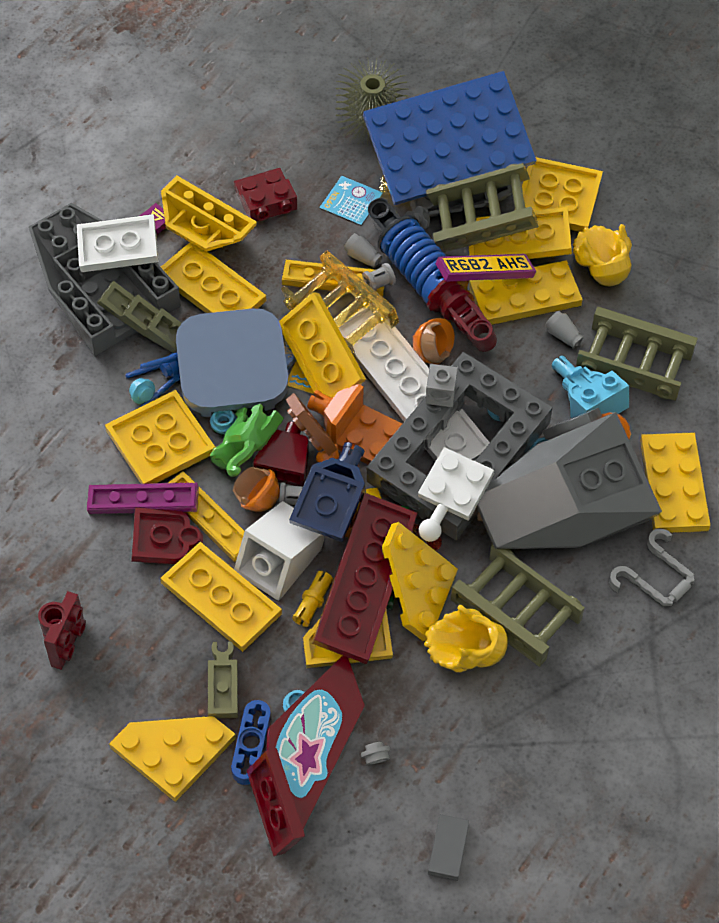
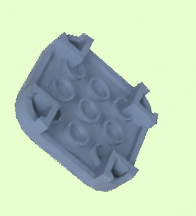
[176,308,288,417]

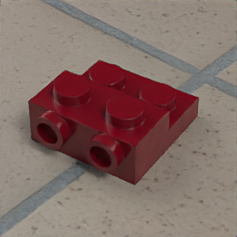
[234,168,297,222]

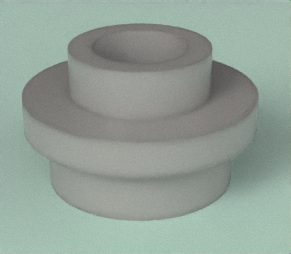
[361,742,391,765]

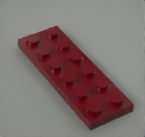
[312,493,417,664]

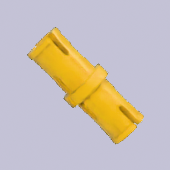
[292,571,333,627]

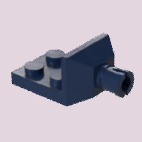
[289,442,366,542]

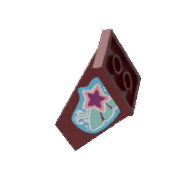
[246,655,365,856]

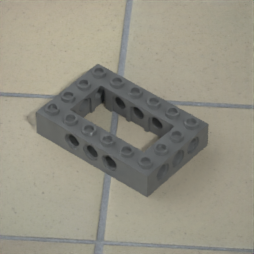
[367,352,553,541]

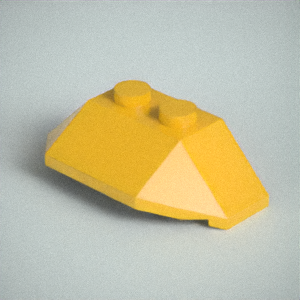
[161,175,257,252]

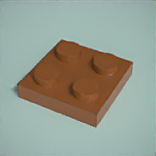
[286,393,337,456]

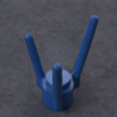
[126,352,180,407]

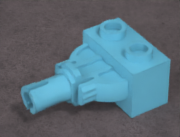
[552,356,629,418]

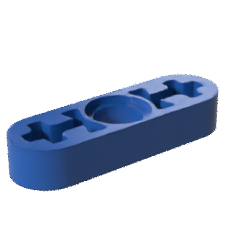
[231,700,271,785]

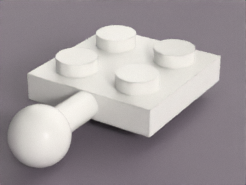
[418,447,494,542]

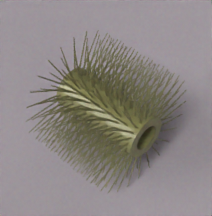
[336,57,409,145]

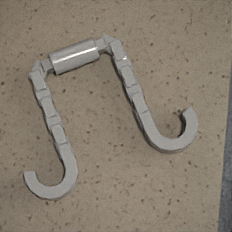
[609,528,694,606]

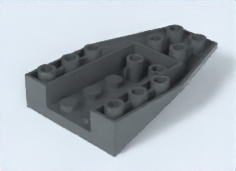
[28,203,181,357]
[476,412,662,549]

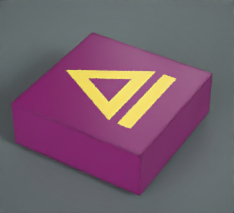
[140,203,166,236]

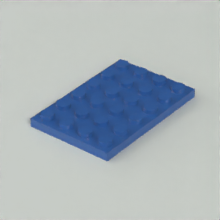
[363,71,537,206]

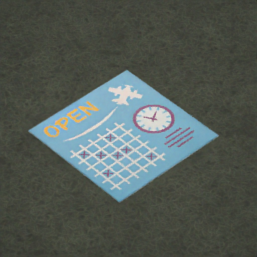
[319,176,383,225]

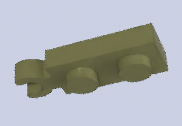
[208,641,238,718]

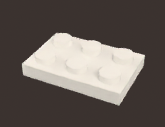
[77,214,159,272]

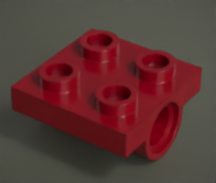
[38,591,86,670]

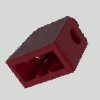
[253,422,309,487]

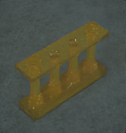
[281,250,399,359]

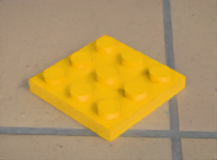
[522,157,603,232]
[105,390,215,484]

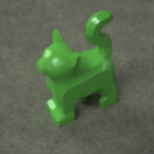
[210,404,284,477]

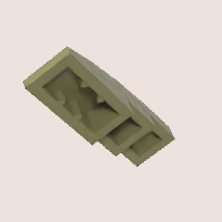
[97,281,181,353]

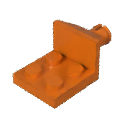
[307,384,402,465]

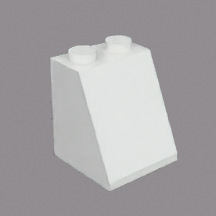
[234,501,325,601]

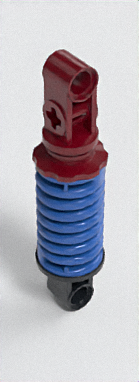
[368,198,497,352]

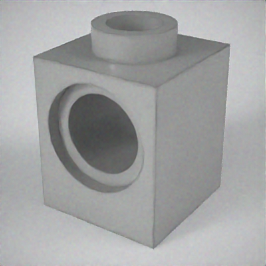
[426,364,458,407]

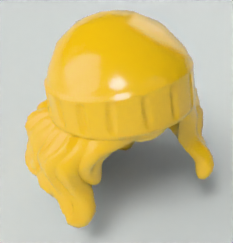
[572,224,632,286]
[424,605,508,673]

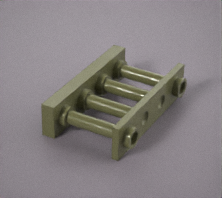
[426,163,539,253]
[576,306,698,401]
[451,544,585,667]

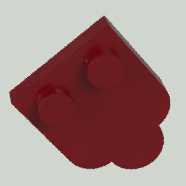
[131,508,203,564]

